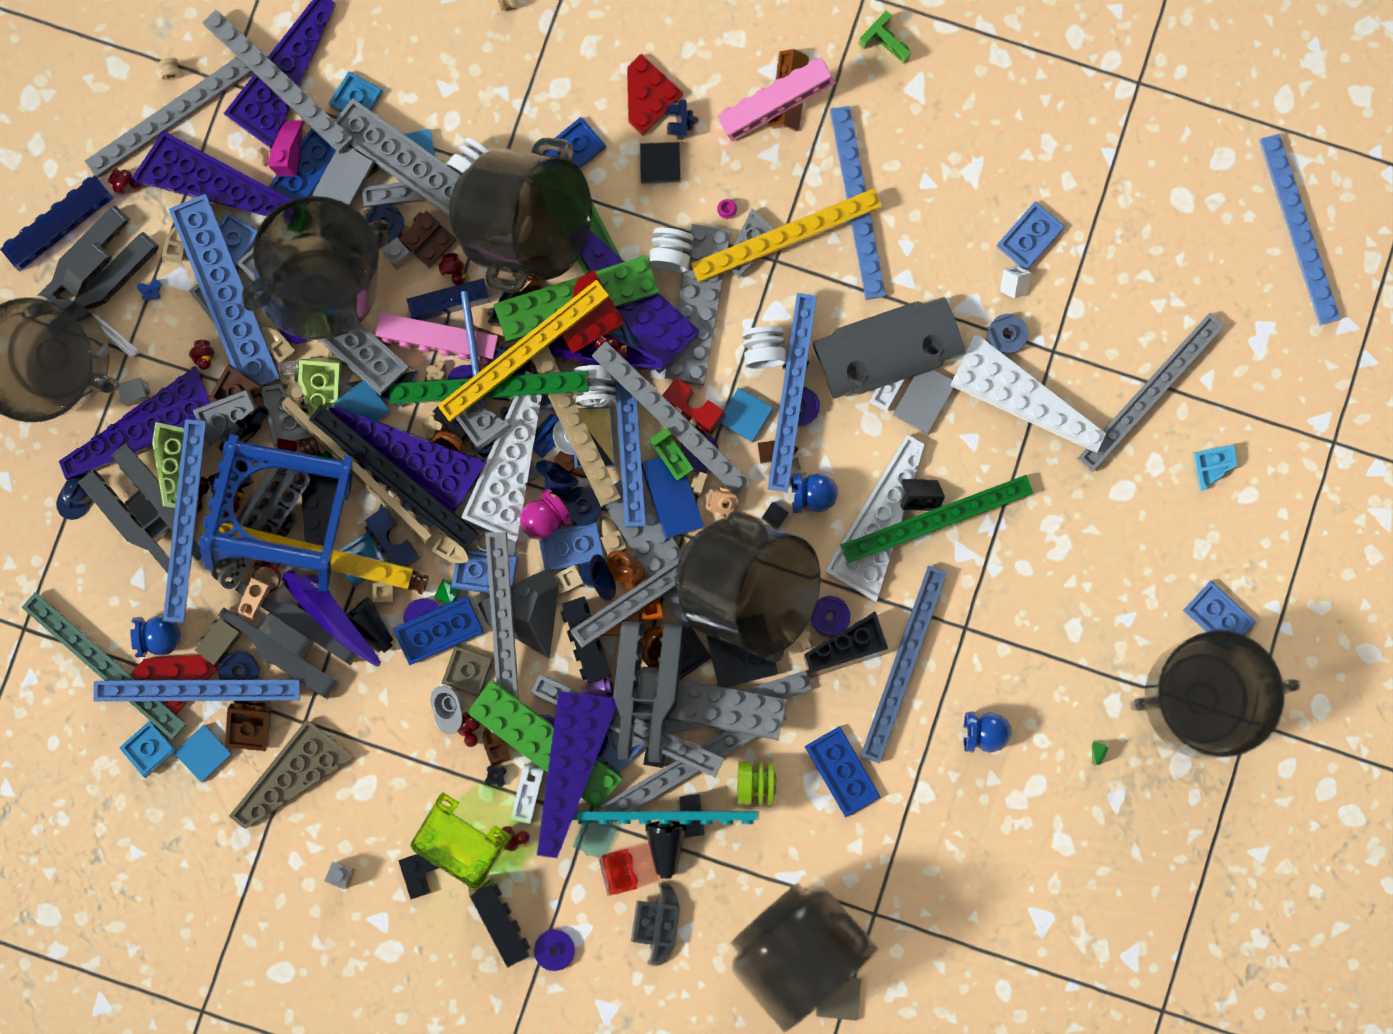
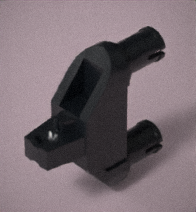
[219,405,269,455]

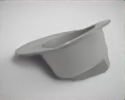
[430,686,464,734]

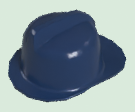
[535,460,579,499]
[56,474,92,520]
[580,554,616,601]

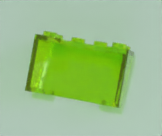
[410,792,512,888]

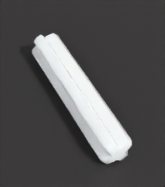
[89,314,139,358]

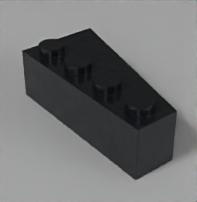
[300,473,339,546]
[561,596,612,684]
[804,611,888,678]
[468,875,531,968]

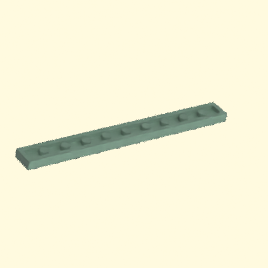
[21,592,187,740]

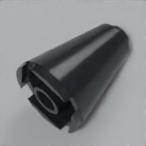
[346,597,393,653]
[645,821,686,879]

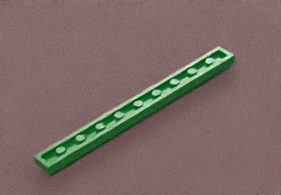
[390,371,589,405]
[840,475,1033,564]

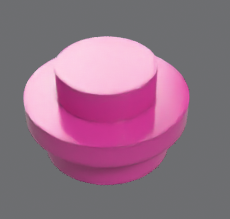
[717,199,737,219]

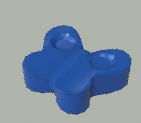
[137,279,161,302]

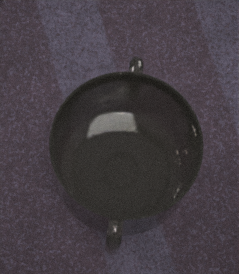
[450,137,592,293]
[242,196,390,340]
[0,295,120,423]
[675,510,821,663]
[1129,630,1301,760]
[730,882,878,1032]

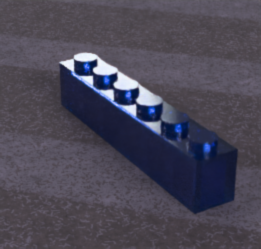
[0,175,113,272]

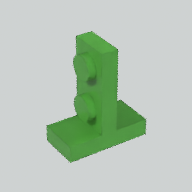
[858,10,911,64]
[650,427,694,481]

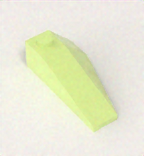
[298,358,343,415]
[152,422,184,508]

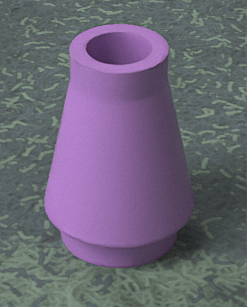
[582,678,614,697]

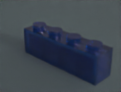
[406,278,491,321]

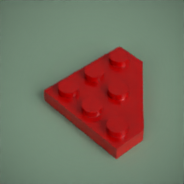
[627,54,683,136]
[562,270,625,353]
[130,655,218,715]

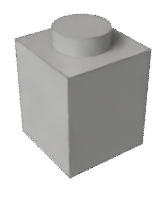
[382,237,412,270]
[117,378,151,407]
[324,862,354,889]

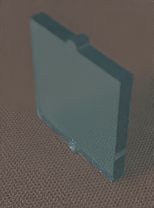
[573,820,618,860]

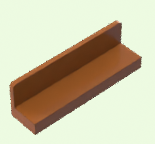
[769,49,809,131]

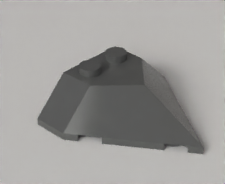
[478,568,559,658]

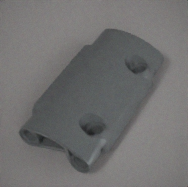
[812,297,966,399]

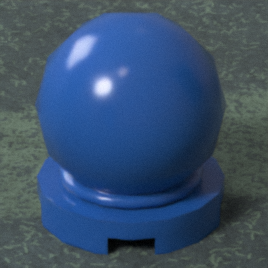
[792,473,838,513]
[130,615,181,658]
[963,711,1012,753]

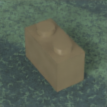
[194,618,242,666]

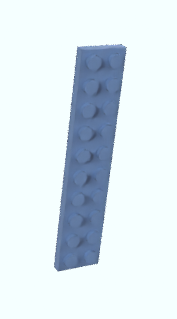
[169,194,280,386]

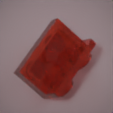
[598,849,638,896]

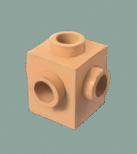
[705,487,738,517]

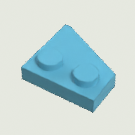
[1193,445,1237,491]

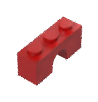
[663,377,726,435]

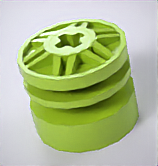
[737,762,776,805]

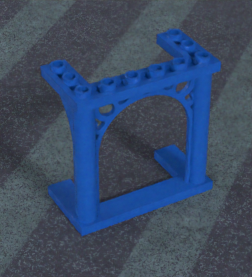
[199,434,352,592]

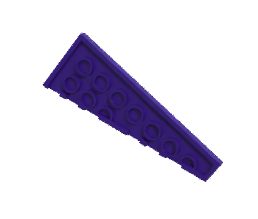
[223,0,336,149]
[132,131,300,222]
[570,224,700,374]
[59,366,211,481]
[329,405,487,512]
[537,691,617,858]

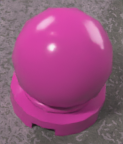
[520,489,572,540]

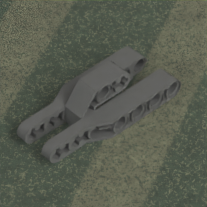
[26,206,159,337]
[78,443,202,574]
[209,468,310,589]
[218,581,357,699]
[613,620,685,763]

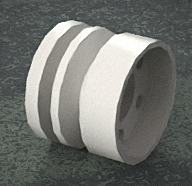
[446,137,499,190]
[648,228,694,273]
[742,326,787,369]
[573,365,616,408]

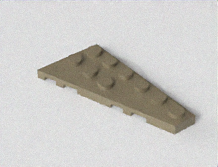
[229,719,355,829]

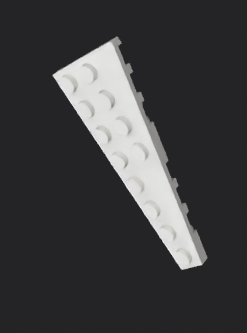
[950,334,1106,453]
[461,371,542,542]
[824,434,924,602]

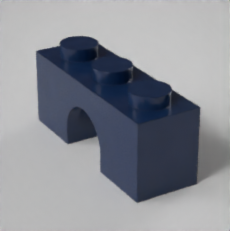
[364,507,421,567]

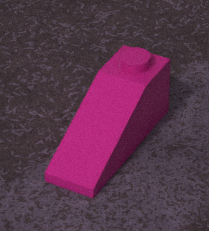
[269,120,304,177]

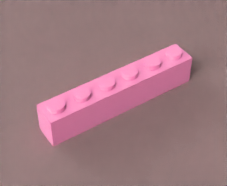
[718,57,836,142]
[375,312,499,364]

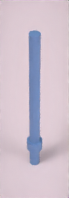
[461,291,486,409]

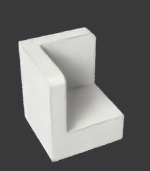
[1000,265,1031,299]

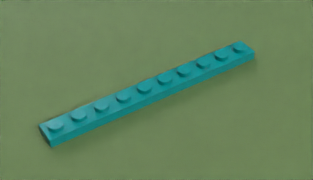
[573,811,759,824]

